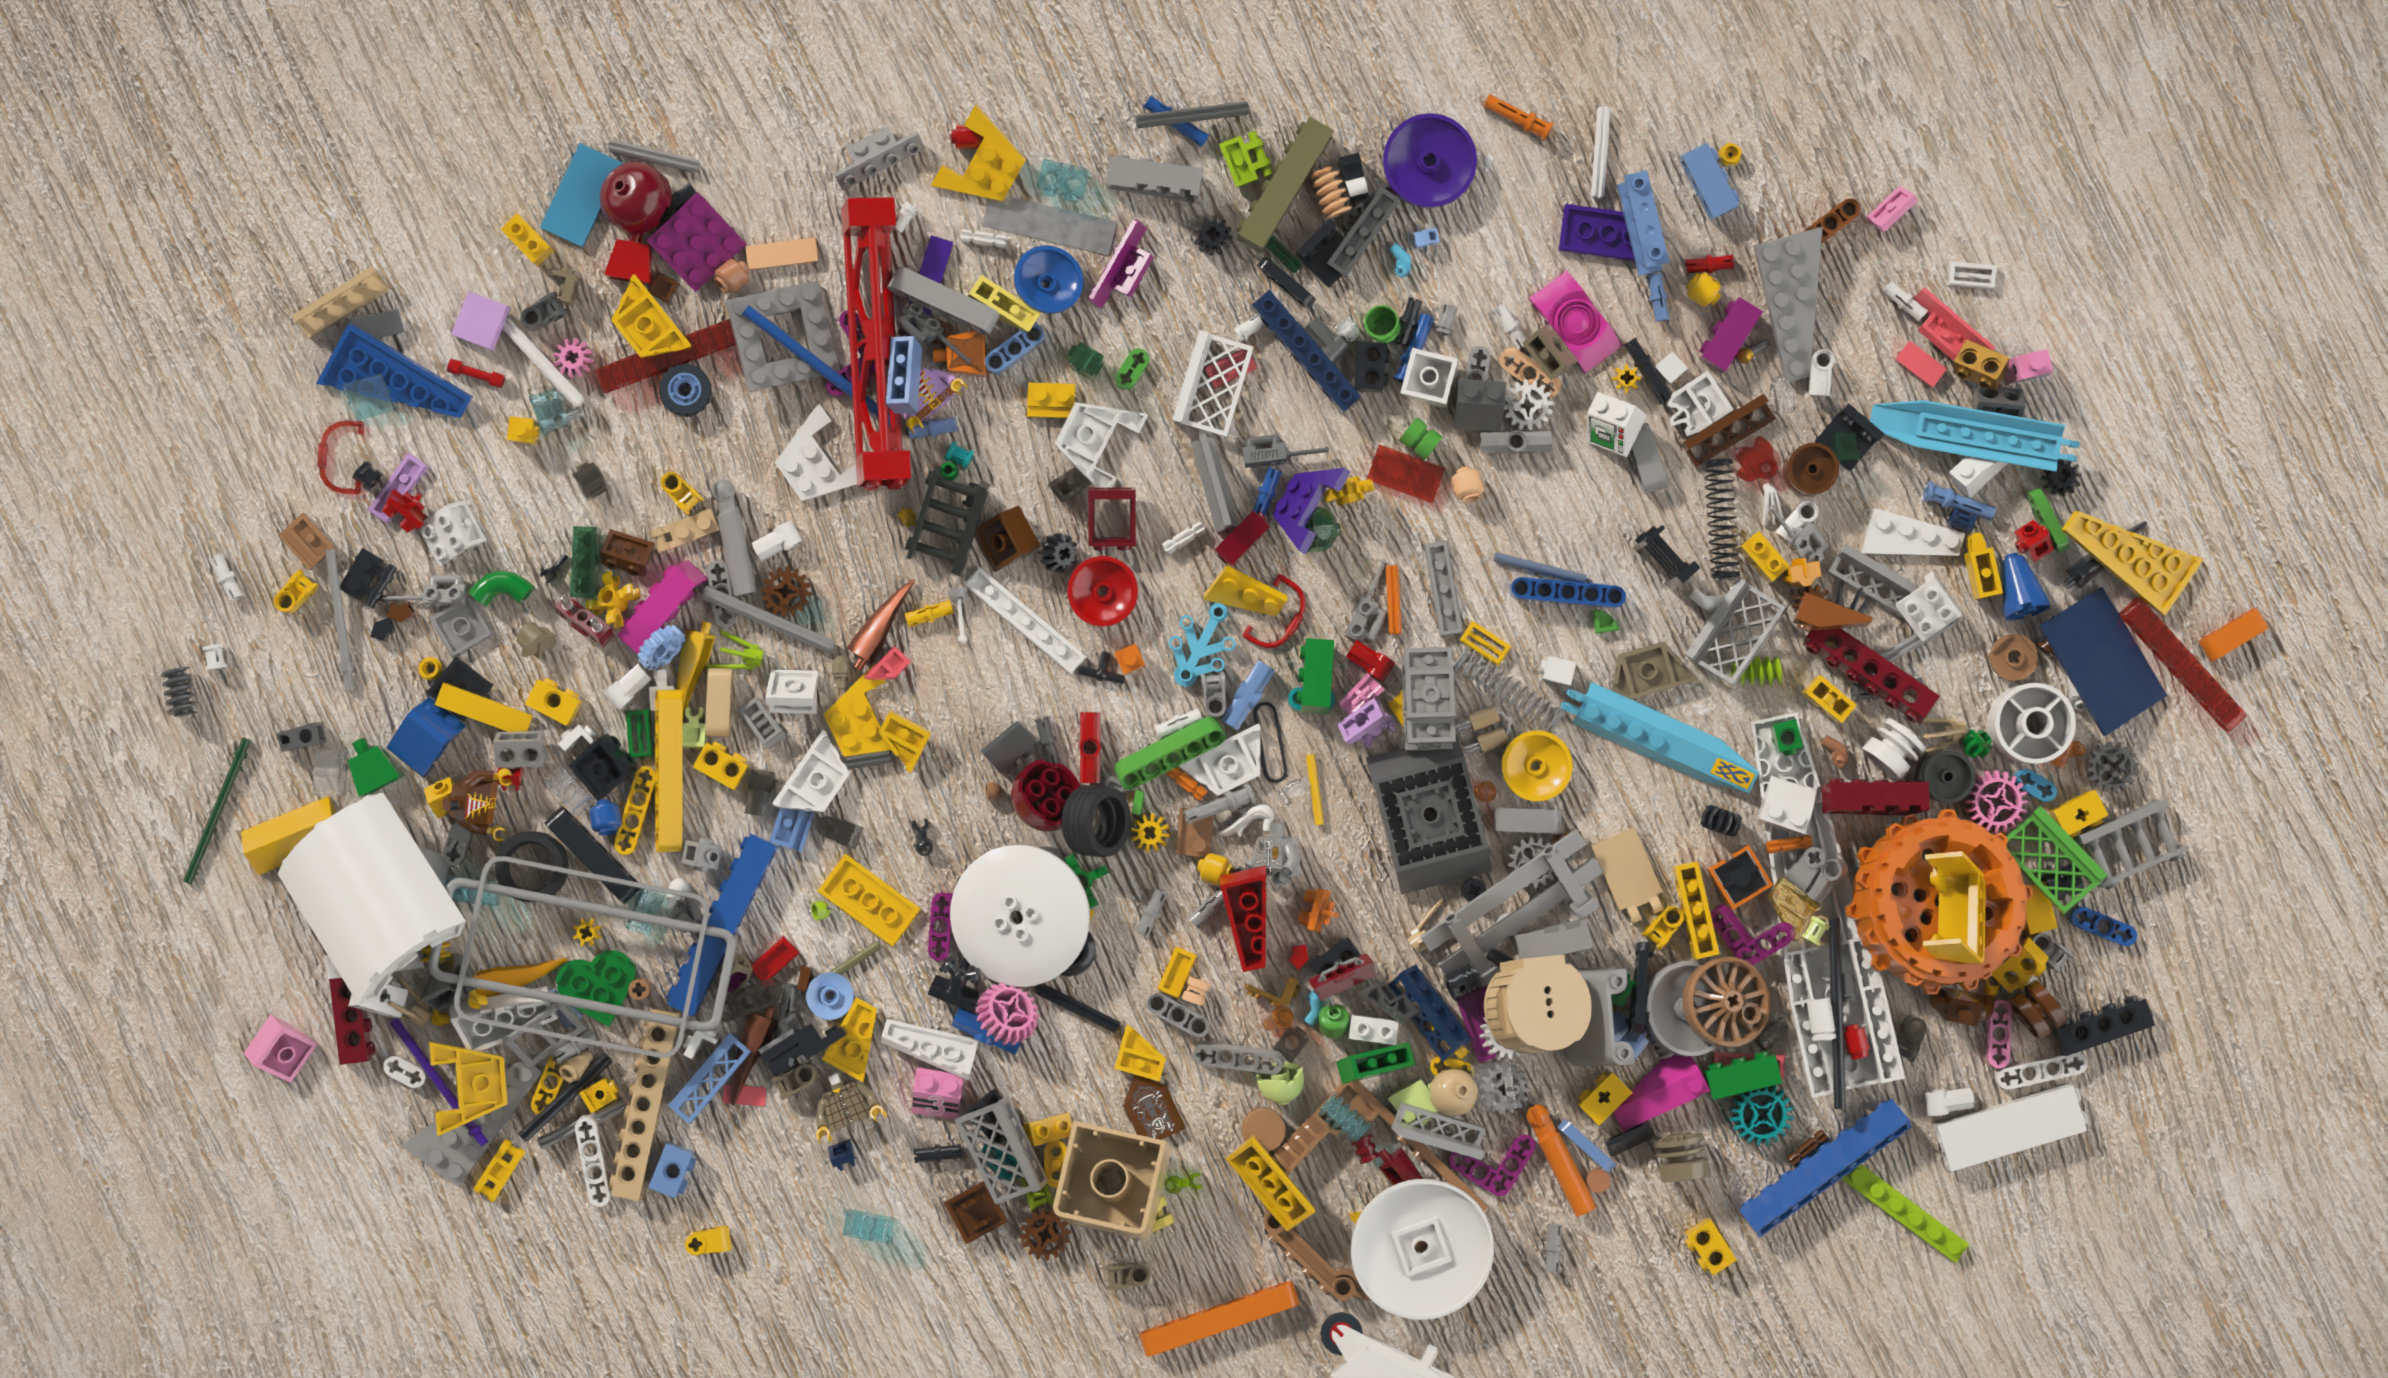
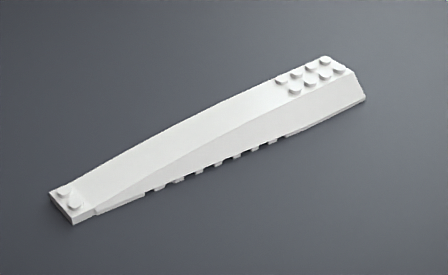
[1750,712,1905,1098]

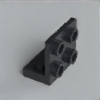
[1296,219,1344,288]
[1814,403,1885,471]

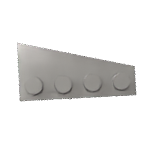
[1106,154,1203,204]

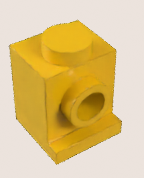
[579,1077,619,1113]

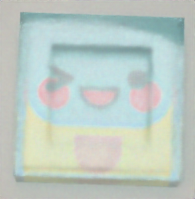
[800,598,826,625]

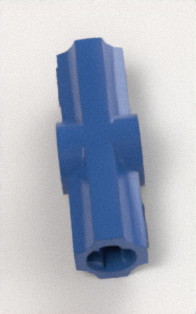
[951,1007,1021,1055]

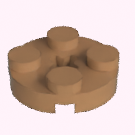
[1988,634,2038,681]

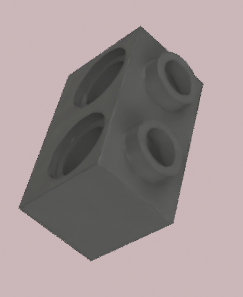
[1971,384,2026,417]

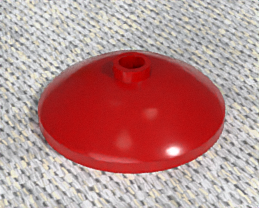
[1067,556,1138,627]

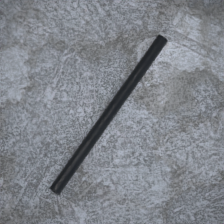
[1828,918,1846,1109]

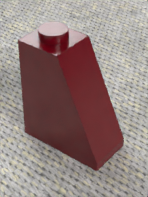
[1214,511,1270,568]

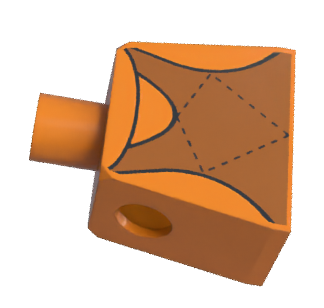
[933,331,987,377]

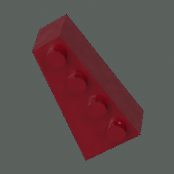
[1821,778,1930,816]

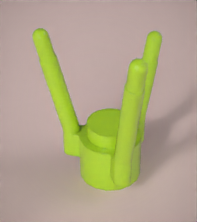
[706,630,764,671]

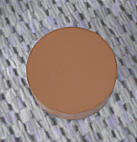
[1586,1168,1610,1193]

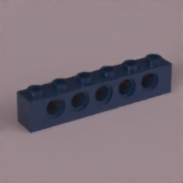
[1251,289,1361,415]

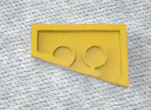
[1203,565,1288,616]

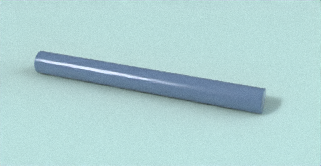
[1493,552,1587,583]

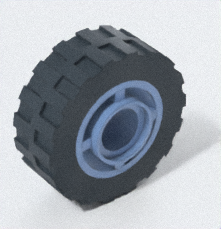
[659,363,712,417]

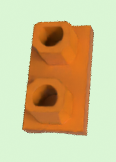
[1298,888,1339,932]

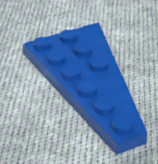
[316,323,473,418]

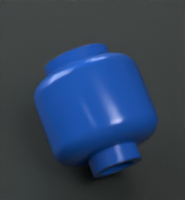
[589,799,622,836]

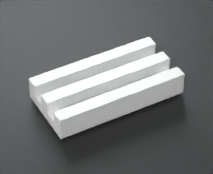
[1947,261,1997,290]

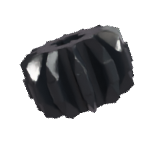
[1193,215,1233,256]
[2040,459,2082,497]
[1037,533,1079,573]
[1700,805,1742,837]

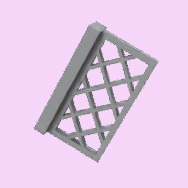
[1191,433,1239,533]
[1685,577,1787,686]
[955,1097,1048,1205]

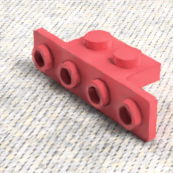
[1913,288,1995,360]

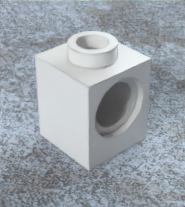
[1538,656,1576,686]

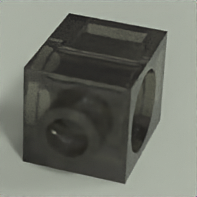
[573,462,611,500]
[1272,1025,1309,1063]

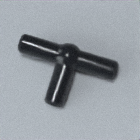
[1078,651,1125,684]

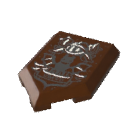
[1123,1074,1186,1140]

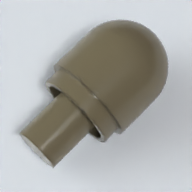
[832,655,851,689]

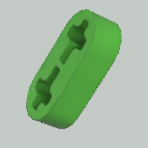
[1115,348,1149,390]

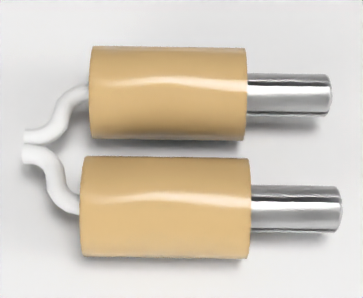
[1455,705,1514,754]

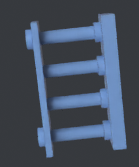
[1617,170,1669,276]

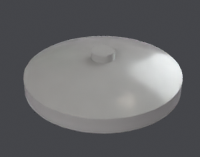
[1646,961,1729,1057]

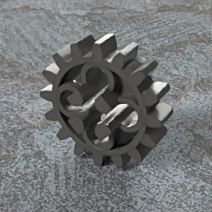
[2085,742,2139,793]

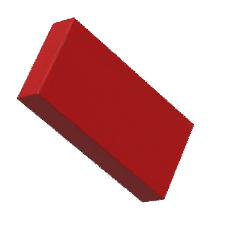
[751,936,800,985]

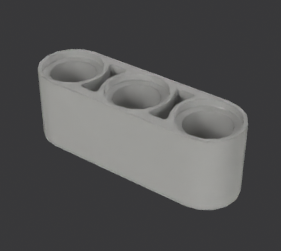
[1630,423,1667,494]
[1493,807,1562,834]
[1147,992,1209,1038]

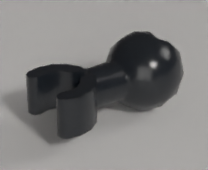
[912,818,934,856]

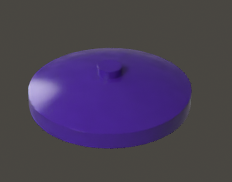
[1383,113,1477,208]

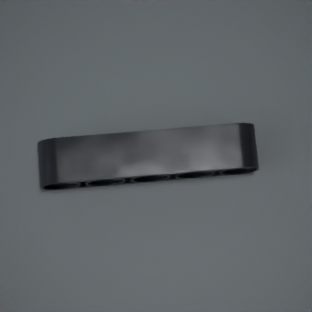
[544,806,640,904]

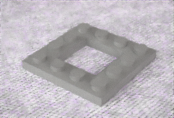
[725,281,840,393]

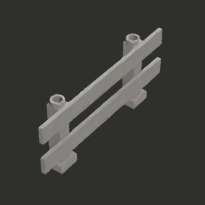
[1420,829,1603,987]

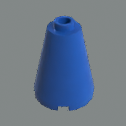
[2001,553,2050,621]

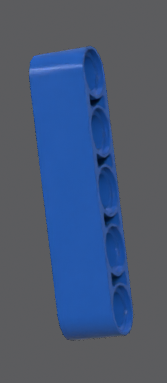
[1509,577,1626,608]

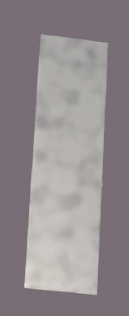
[982,196,1117,256]

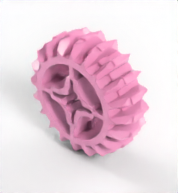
[1963,770,2029,834]
[975,982,1039,1045]

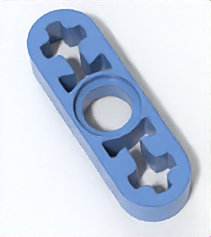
[1557,1119,1616,1173]

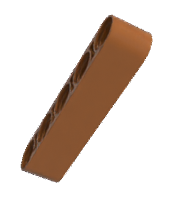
[1804,198,1861,244]

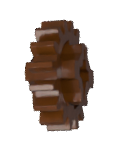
[760,566,813,618]
[1020,1208,1071,1260]

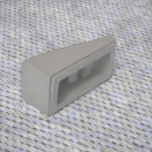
[738,696,787,749]

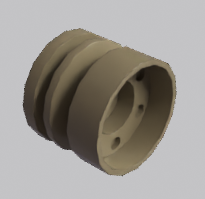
[1654,1132,1710,1182]

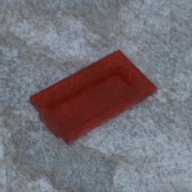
[1366,444,1445,504]

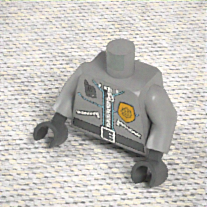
[1233,823,1301,886]

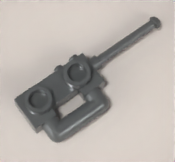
[897,302,971,364]
[1243,434,1329,468]

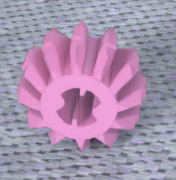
[553,338,594,378]

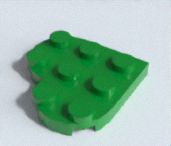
[556,950,637,1027]

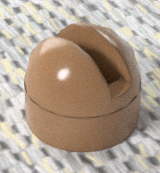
[985,782,1003,801]

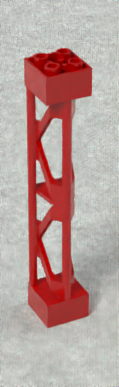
[841,197,911,491]

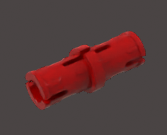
[1685,254,1734,274]

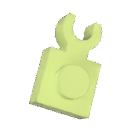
[682,707,706,749]

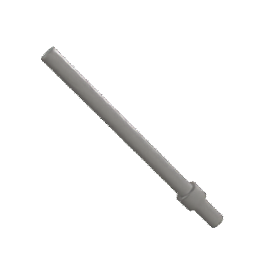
[325,549,355,690]

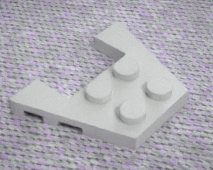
[1054,403,1148,487]
[775,404,857,501]

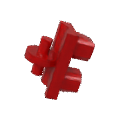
[382,488,427,533]

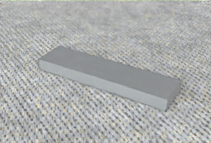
[1424,540,1463,637]

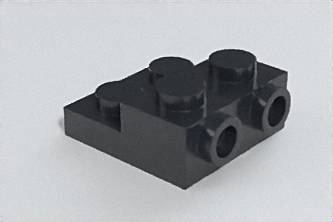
[568,734,637,801]

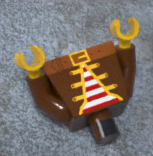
[442,768,512,841]
[1929,979,2000,1027]

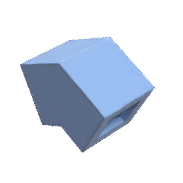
[1413,228,1440,249]

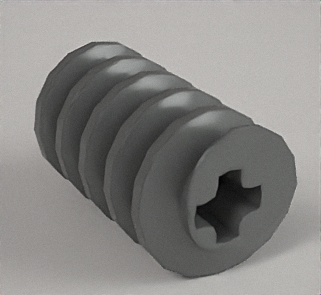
[161,667,198,717]

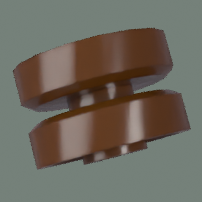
[1783,443,1839,497]
[2008,980,2068,1041]

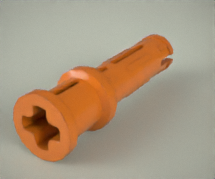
[1483,94,1554,142]

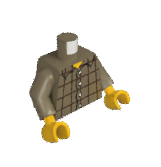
[816,1072,887,1144]

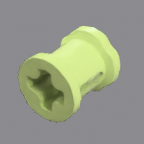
[1800,916,1830,947]

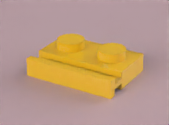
[1027,382,1075,419]

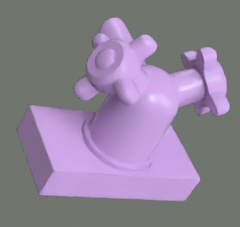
[1337,698,1395,748]

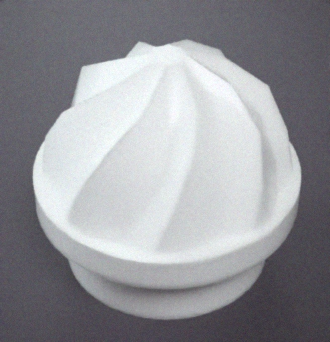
[1335,317,1359,341]

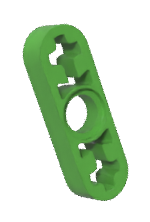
[2027,488,2070,554]

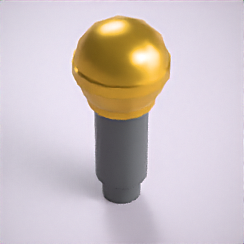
[1737,339,1770,364]

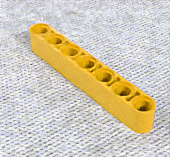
[655,690,682,853]

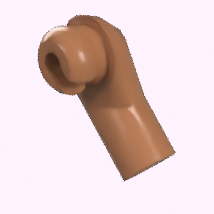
[1821,735,1848,768]

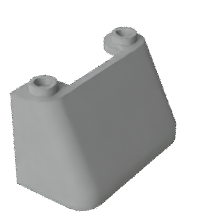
[1566,968,1635,1066]

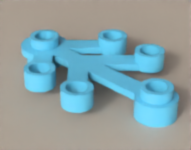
[1169,603,1235,687]

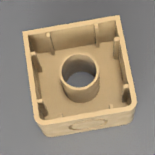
[1053,1121,1172,1240]

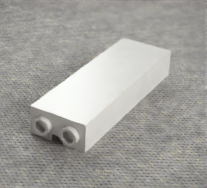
[1933,1084,2088,1172]

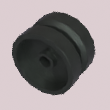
[1915,750,1975,803]

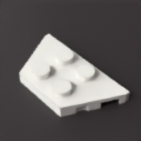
[1179,723,1260,796]
[772,730,850,813]

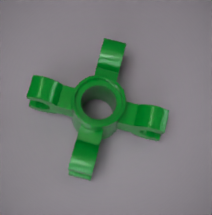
[1065,854,1109,909]

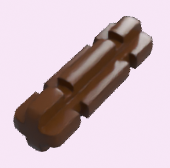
[1787,1130,1829,1167]

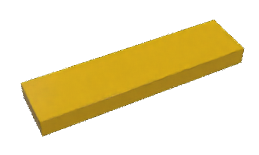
[435,682,533,732]

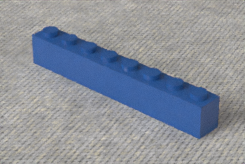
[667,834,779,1017]
[1739,1099,1912,1238]

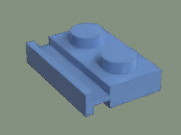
[769,808,815,852]

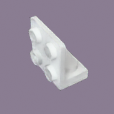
[419,500,487,566]
[1896,571,1962,641]

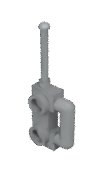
[1769,505,1828,563]
[1345,559,1387,643]
[382,575,468,607]

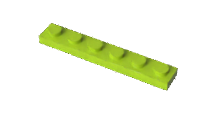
[1841,1164,1969,1263]

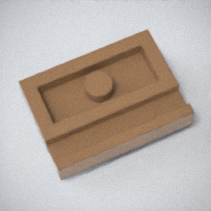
[278,512,336,570]
[1176,808,1214,857]

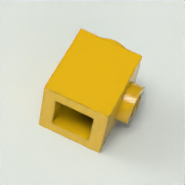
[507,416,540,445]

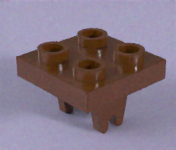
[944,1181,1008,1244]

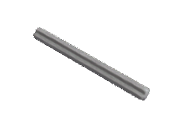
[701,586,835,653]

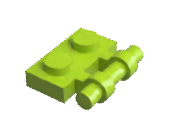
[1219,130,1273,189]

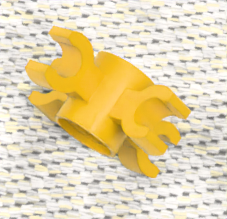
[585,571,641,629]

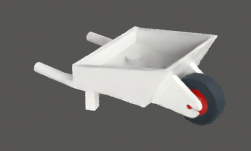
[1320,1312,1456,1378]

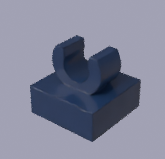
[828,1139,855,1171]

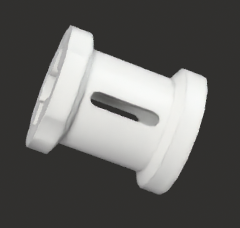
[202,644,227,671]

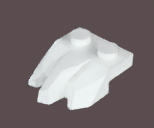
[1667,370,1734,436]

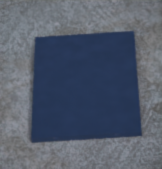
[2038,587,2167,736]

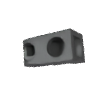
[277,722,327,752]

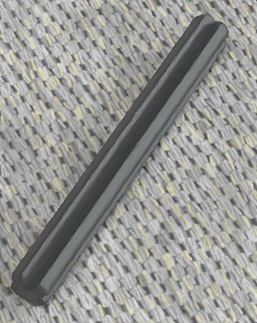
[1136,101,1249,129]

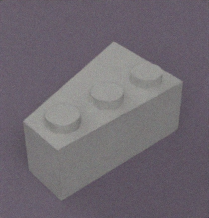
[1513,919,1594,959]

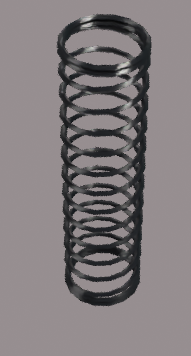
[1703,458,1741,578]

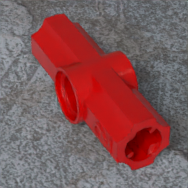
[1079,712,1101,783]

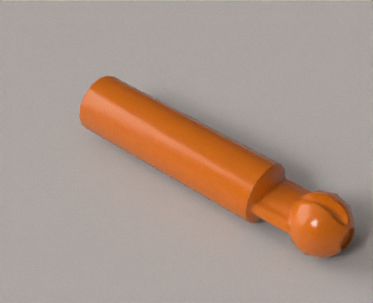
[1526,1104,1597,1217]

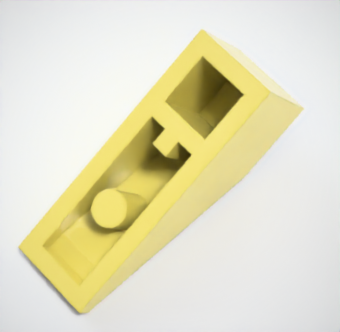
[968,275,1041,333]

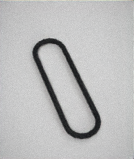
[1254,702,1287,783]

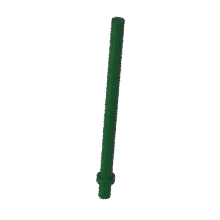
[183,737,252,884]

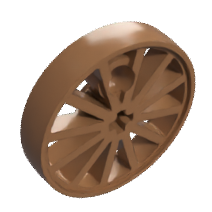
[1682,957,1771,1047]

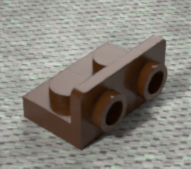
[600,529,655,577]

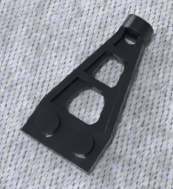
[1627,942,1654,1042]

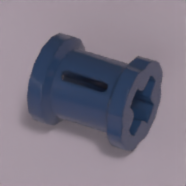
[1947,507,1977,535]

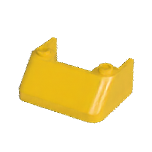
[1923,851,1986,964]

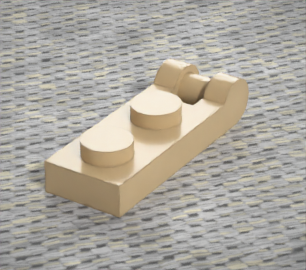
[650,508,720,554]

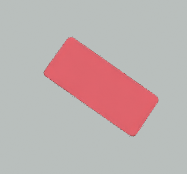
[723,1085,766,1106]

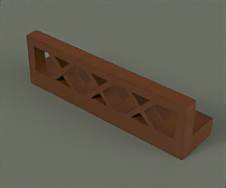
[1681,394,1776,468]

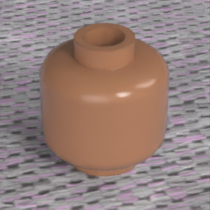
[714,259,750,294]

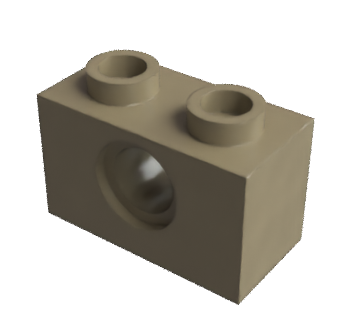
[1522,324,1578,380]

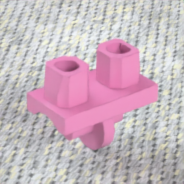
[1338,673,1385,715]

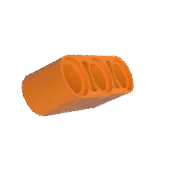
[2198,607,2269,662]

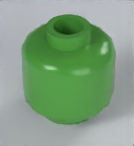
[1319,1003,1349,1039]

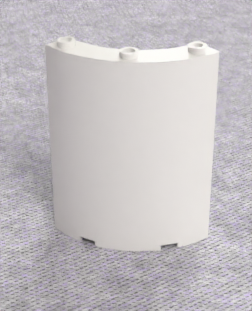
[278,792,466,1004]

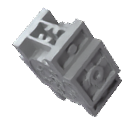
[1401,647,1456,751]

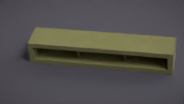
[1236,117,1334,254]

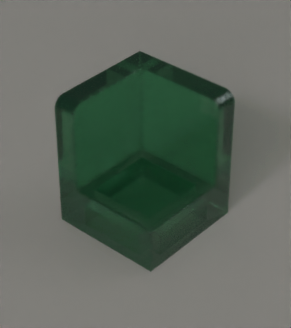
[1832,432,1861,462]

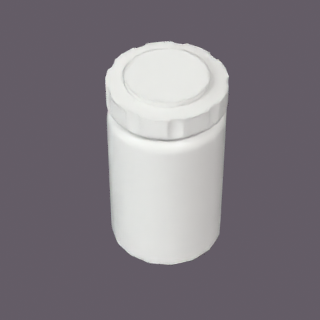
[1806,998,1836,1042]

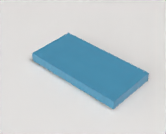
[540,143,623,248]

